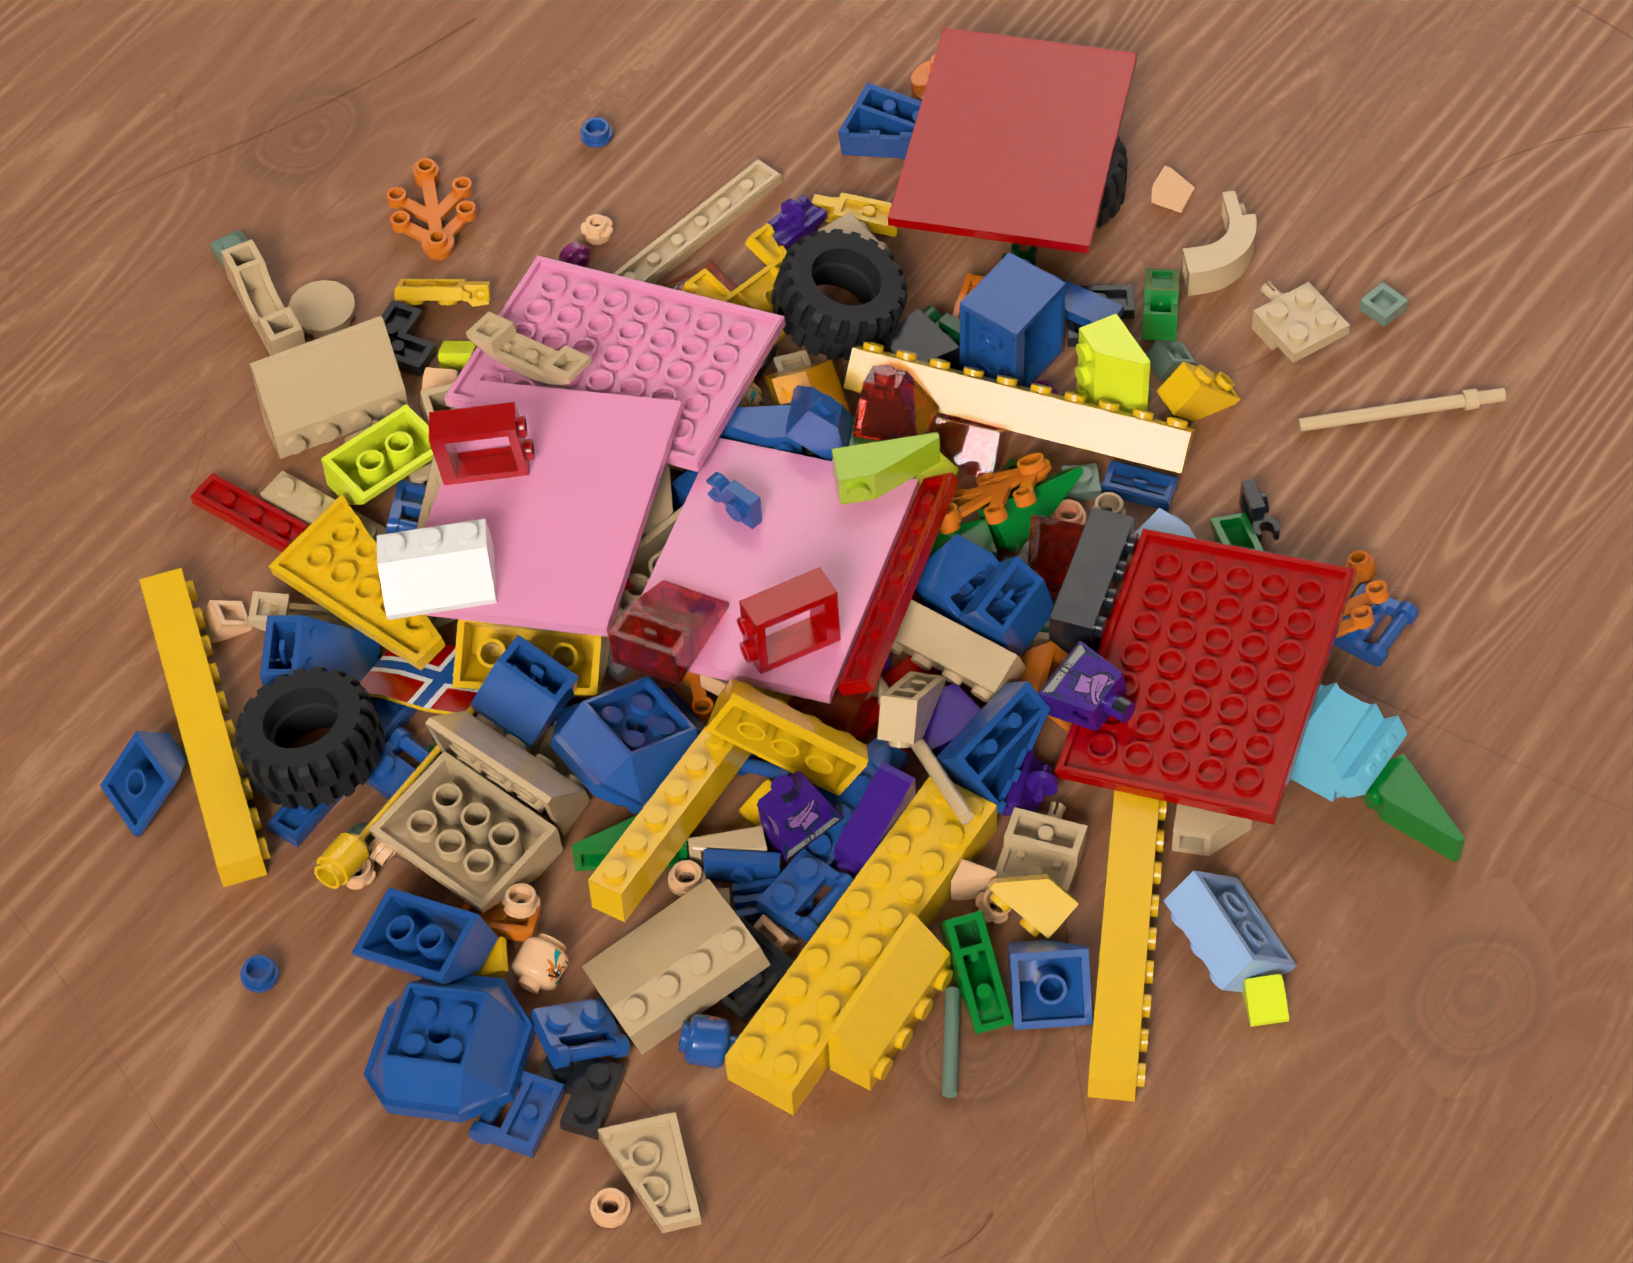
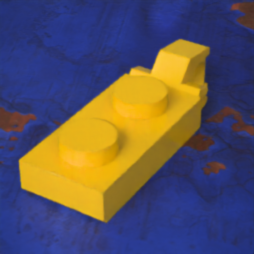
[811,192,900,237]
[394,279,491,307]

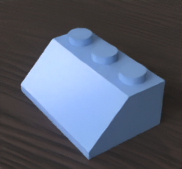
[1164,870,1297,992]

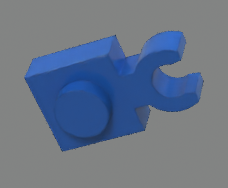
[706,472,762,529]

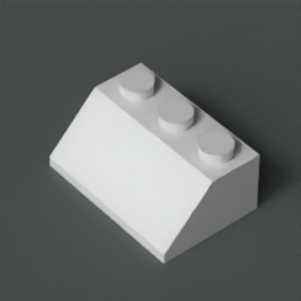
[377,519,497,620]

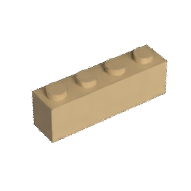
[890,599,1027,703]

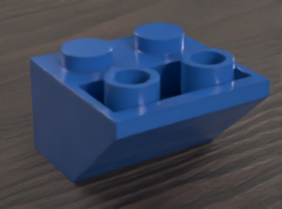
[914,534,1000,627]
[958,556,1054,658]
[470,635,579,749]

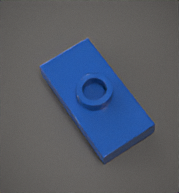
[703,848,782,884]

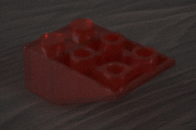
[608,580,729,685]

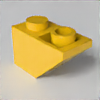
[1156,362,1241,422]
[988,874,1079,939]

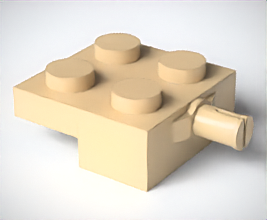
[1251,281,1350,363]
[995,802,1088,893]

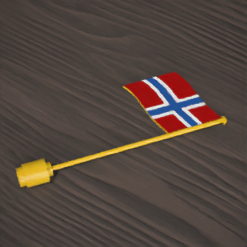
[314,643,479,889]

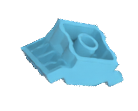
[1290,682,1408,802]

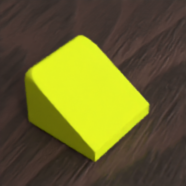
[438,341,477,370]
[1242,974,1289,1027]

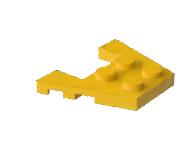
[682,223,787,345]

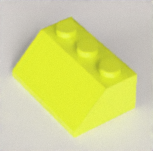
[1074,313,1151,413]
[321,404,433,505]

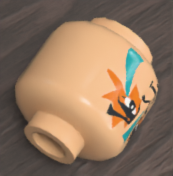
[512,933,569,994]

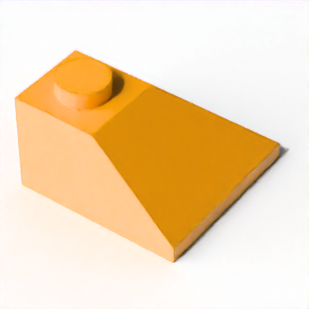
[765,359,850,413]

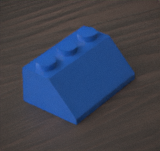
[351,888,498,985]

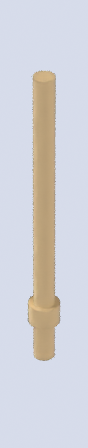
[1298,388,1506,432]
[874,676,974,824]

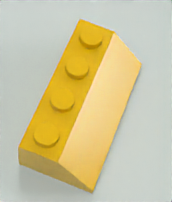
[452,619,610,697]
[705,678,869,796]
[828,913,953,1091]

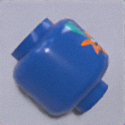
[678,1014,738,1069]

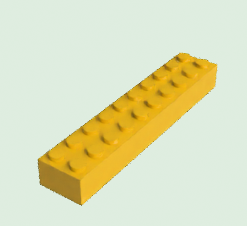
[725,776,997,1116]

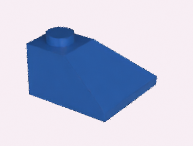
[785,385,855,461]
[100,731,187,837]
[1007,940,1093,1030]

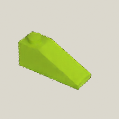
[832,432,940,505]

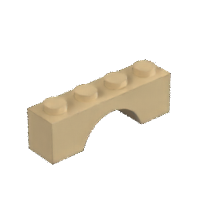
[221,239,306,356]

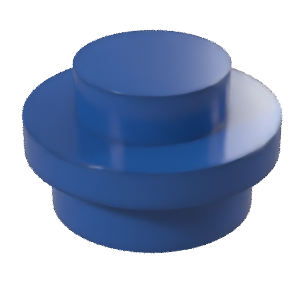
[580,117,613,148]
[240,955,279,993]

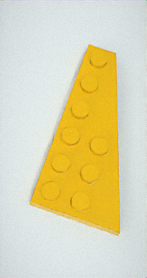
[269,494,446,671]

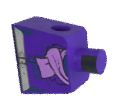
[1038,641,1135,731]
[757,771,843,862]

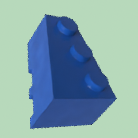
[838,82,922,159]
[936,681,1051,814]

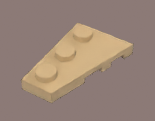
[598,1112,702,1233]

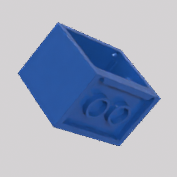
[960,252,1066,387]

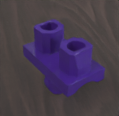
[763,195,827,251]
[1002,749,1059,816]

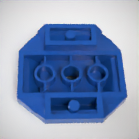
[550,676,706,815]
[363,975,536,1123]

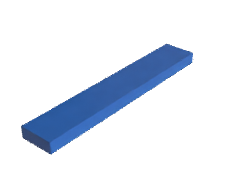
[267,698,418,847]

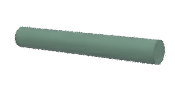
[942,987,960,1098]

